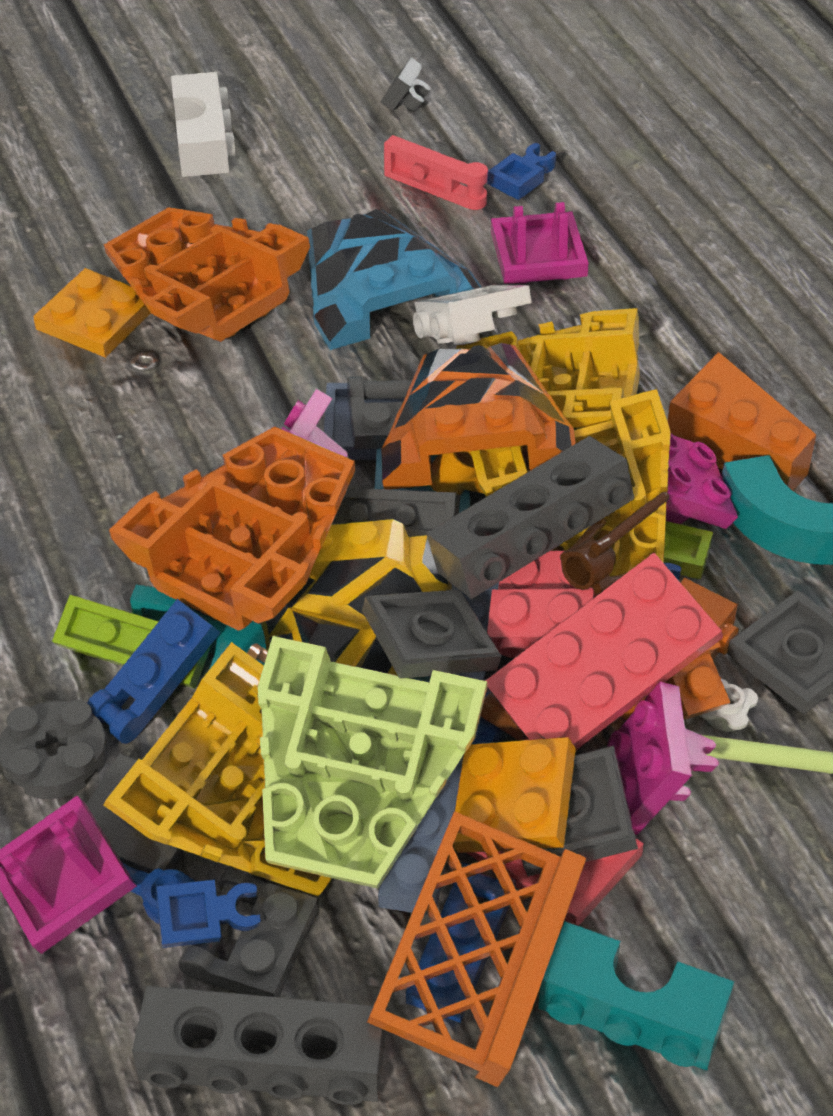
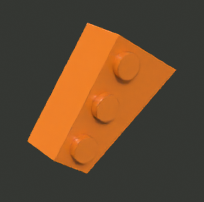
[667,352,816,491]

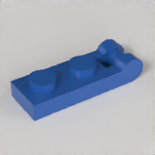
[87,599,220,744]
[406,862,516,1023]

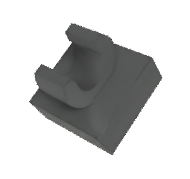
[380,57,431,111]

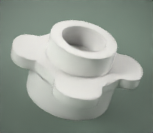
[700,679,758,732]

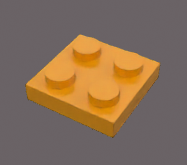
[33,268,151,358]
[452,737,576,853]

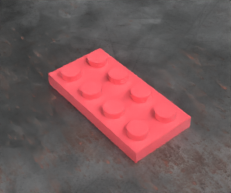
[485,553,723,750]

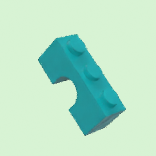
[538,922,735,1071]

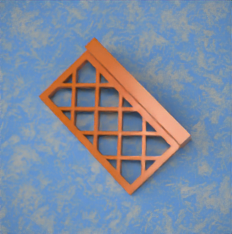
[367,811,586,1087]

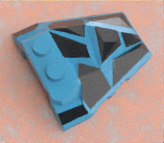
[307,209,482,350]

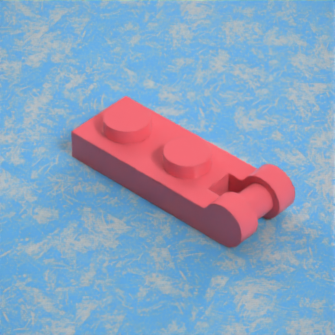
[384,135,488,210]

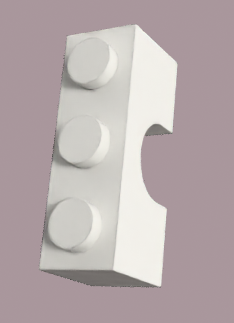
[171,72,235,177]

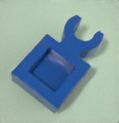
[487,143,556,200]
[156,879,261,948]

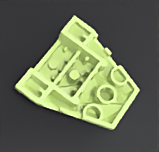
[258,636,488,889]

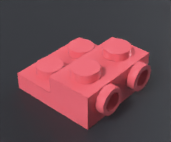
[487,551,597,659]

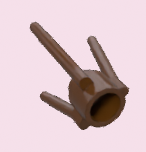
[560,492,669,595]

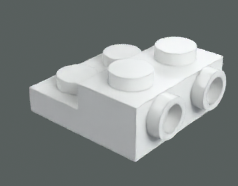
[413,285,532,345]

